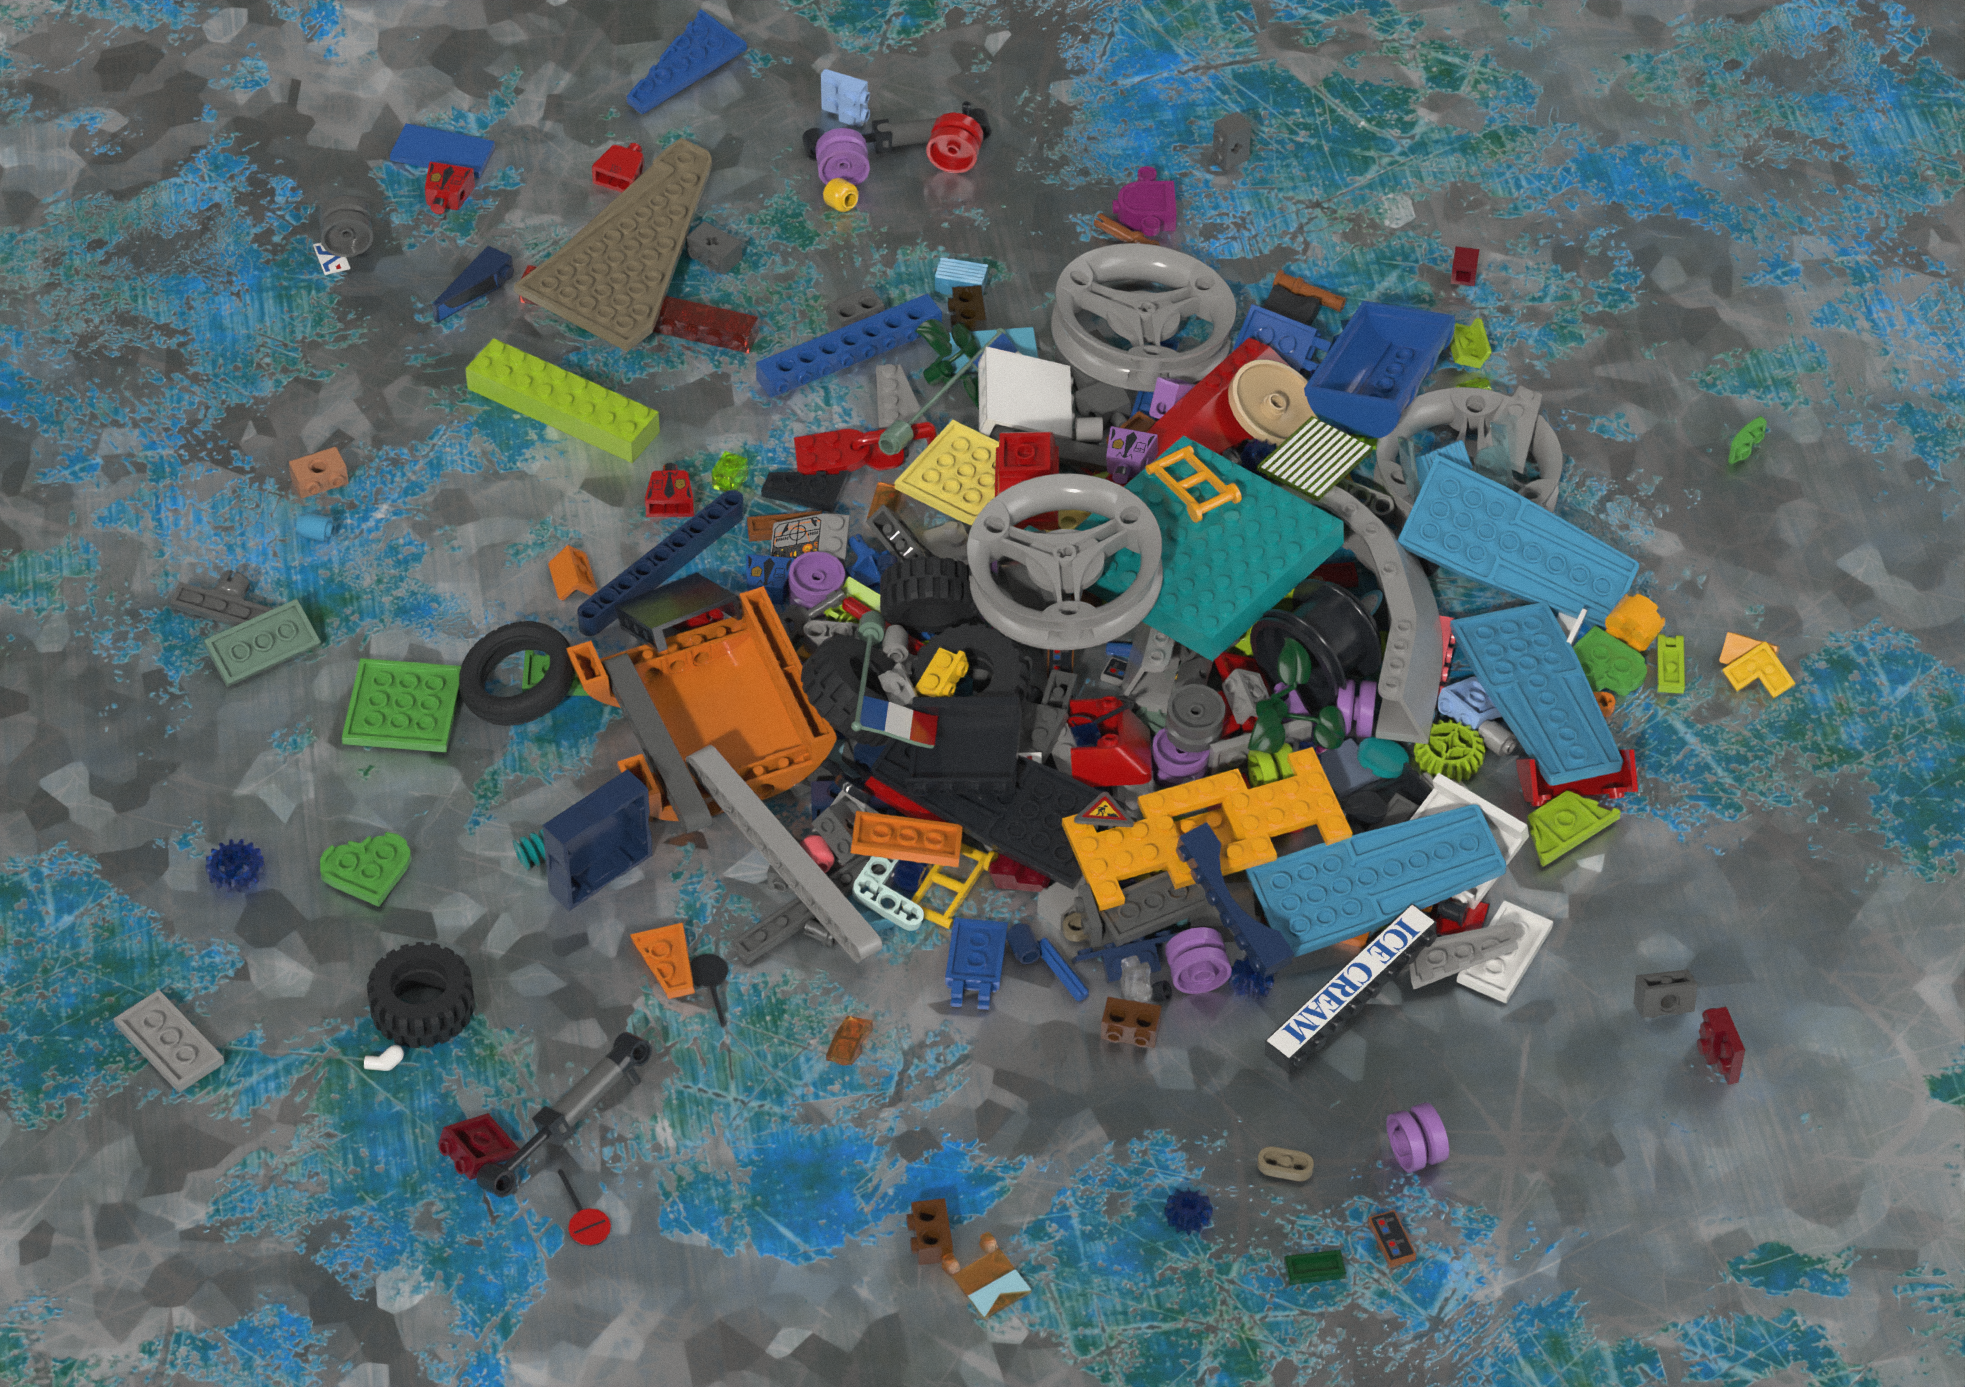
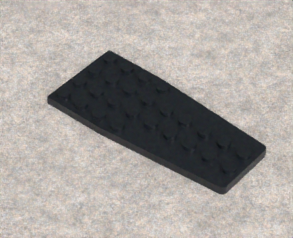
[871,738,1126,890]

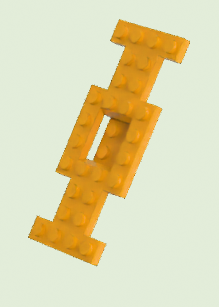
[1062,747,1352,912]

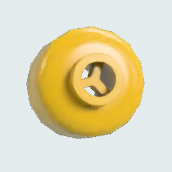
[823,178,858,212]

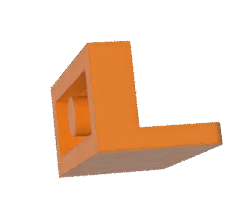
[548,545,598,601]

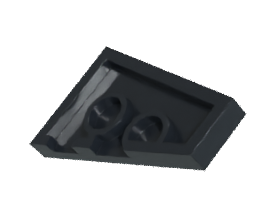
[761,471,848,513]

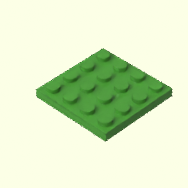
[342,658,461,752]

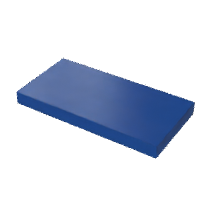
[390,123,495,179]

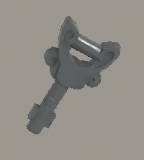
[777,589,847,647]

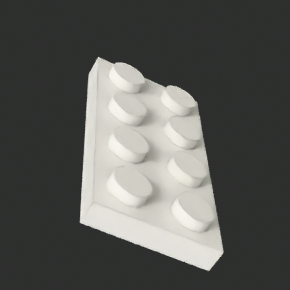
[1457,900,1553,1003]

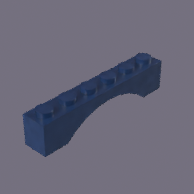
[1176,822,1294,979]

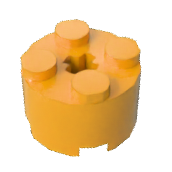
[1605,594,1665,653]

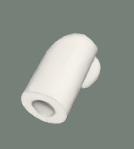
[364,1045,404,1071]

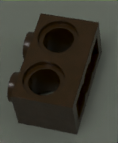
[948,285,986,331]

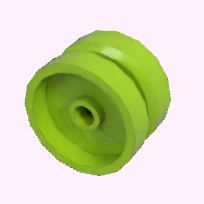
[1247,742,1294,788]

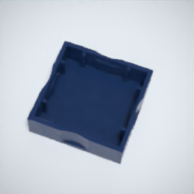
[542,769,653,911]

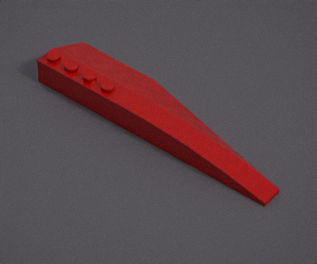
[1105,338,1290,487]

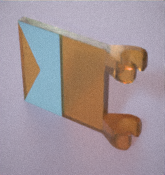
[941,1232,1032,1320]

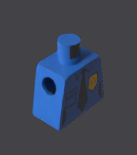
[746,554,795,605]

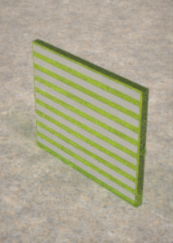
[1257,416,1373,501]

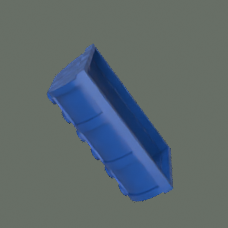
[1304,301,1455,439]

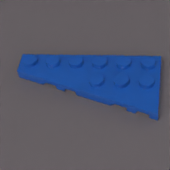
[627,9,747,115]

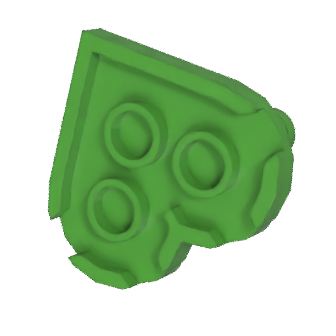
[1572,626,1647,696]
[320,832,411,907]

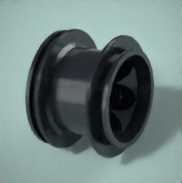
[1250,579,1382,713]

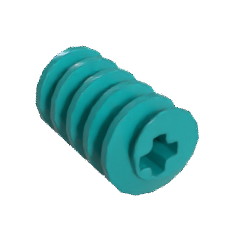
[513,829,546,871]

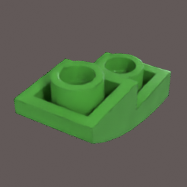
[1728,416,1767,464]

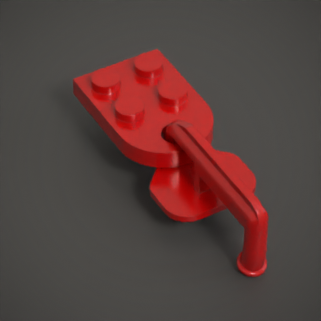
[794,422,937,475]

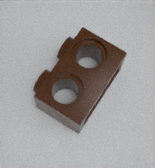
[1101,997,1162,1048]
[906,1198,953,1265]

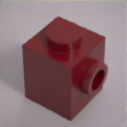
[1450,246,1480,286]

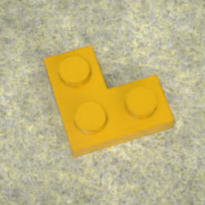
[1722,641,1795,699]

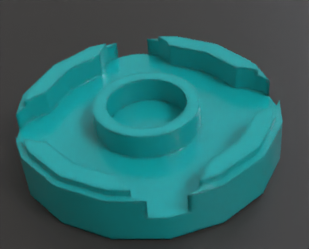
[1357,737,1409,779]

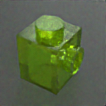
[712,451,748,492]

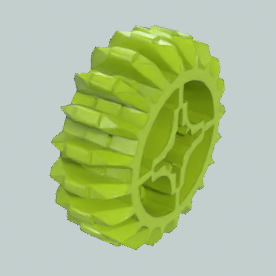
[1414,718,1485,783]

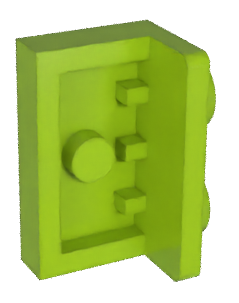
[1449,318,1491,369]

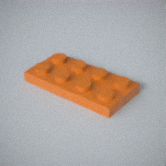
[851,811,963,867]

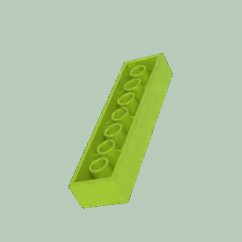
[466,338,660,463]

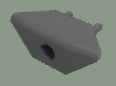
[1175,657,1213,689]

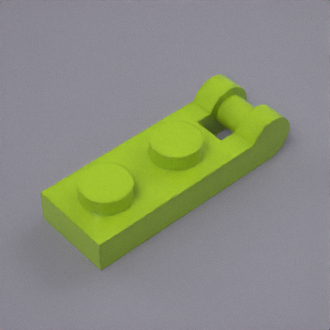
[1656,634,1685,694]

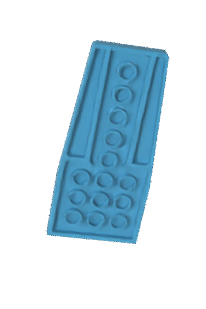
[1397,454,1639,631]
[1450,601,1623,786]
[1246,804,1506,958]

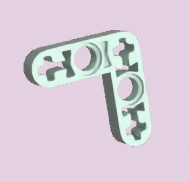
[852,856,924,931]

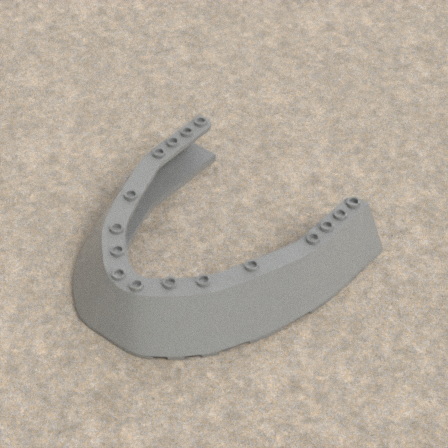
[1119,480,1443,744]

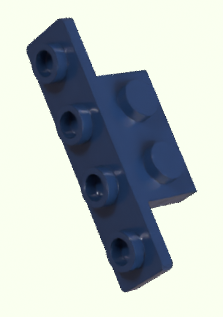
[1071,930,1179,983]

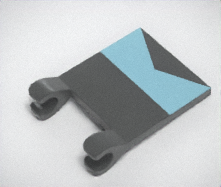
[791,739,862,797]

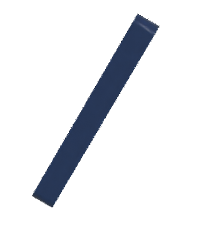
[577,490,744,636]

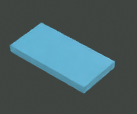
[938,327,1038,374]

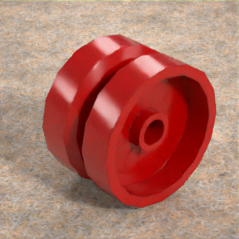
[926,112,983,174]

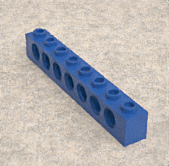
[756,294,942,398]

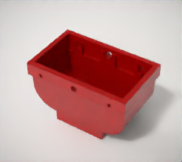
[995,432,1059,530]

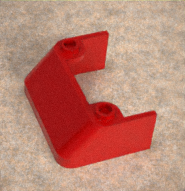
[1070,696,1152,787]
[1516,749,1638,807]

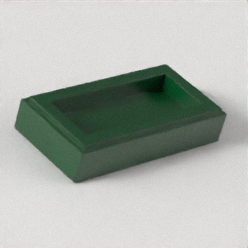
[1284,1249,1346,1285]

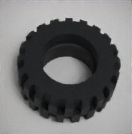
[880,556,979,634]
[367,942,475,1048]

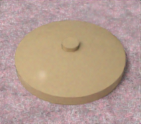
[1228,360,1321,449]

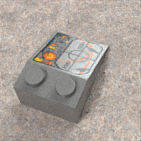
[770,513,850,571]

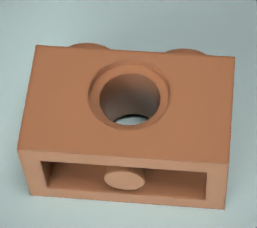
[289,447,349,499]

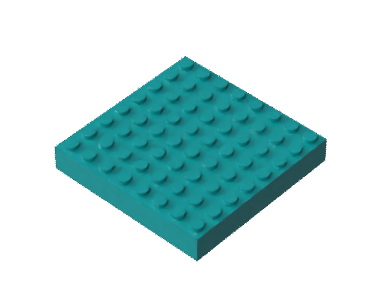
[1074,435,1344,661]

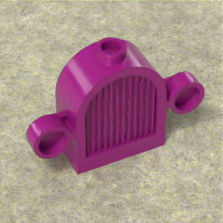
[1112,166,1176,236]

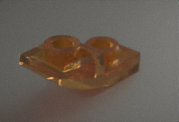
[826,1016,873,1065]

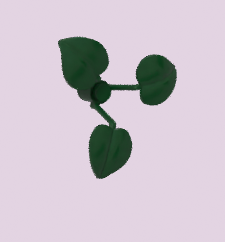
[915,319,981,410]
[1248,638,1345,754]

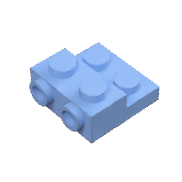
[821,69,870,128]
[1436,676,1502,731]

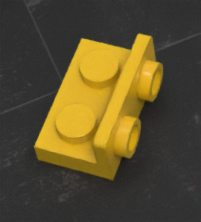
[914,647,969,697]

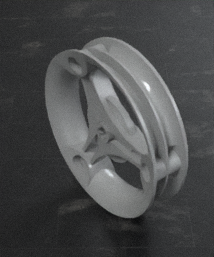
[1051,243,1236,392]
[1373,387,1563,531]
[967,474,1163,650]

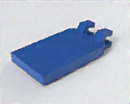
[1233,304,1333,375]
[945,918,1008,1010]

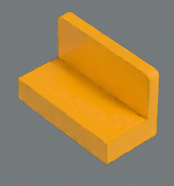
[1719,631,1780,665]

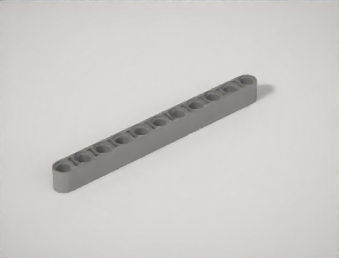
[686,745,882,963]

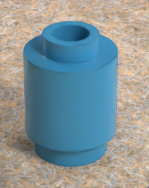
[296,512,336,542]

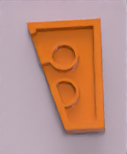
[630,922,695,999]

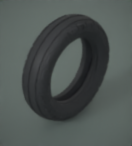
[459,621,576,726]

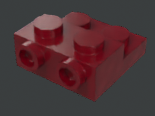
[989,853,1051,892]
[1697,1007,1745,1085]
[438,1113,520,1180]

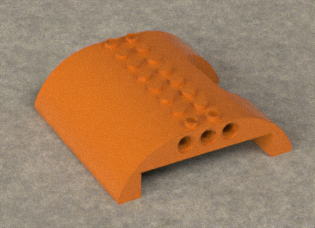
[566,586,837,821]

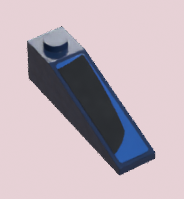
[432,246,514,323]

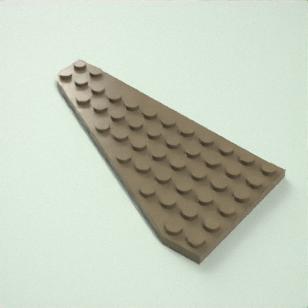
[514,138,712,352]

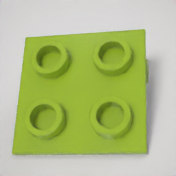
[823,576,881,624]

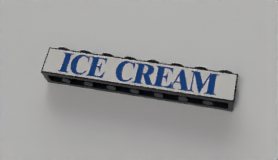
[1265,904,1437,1074]

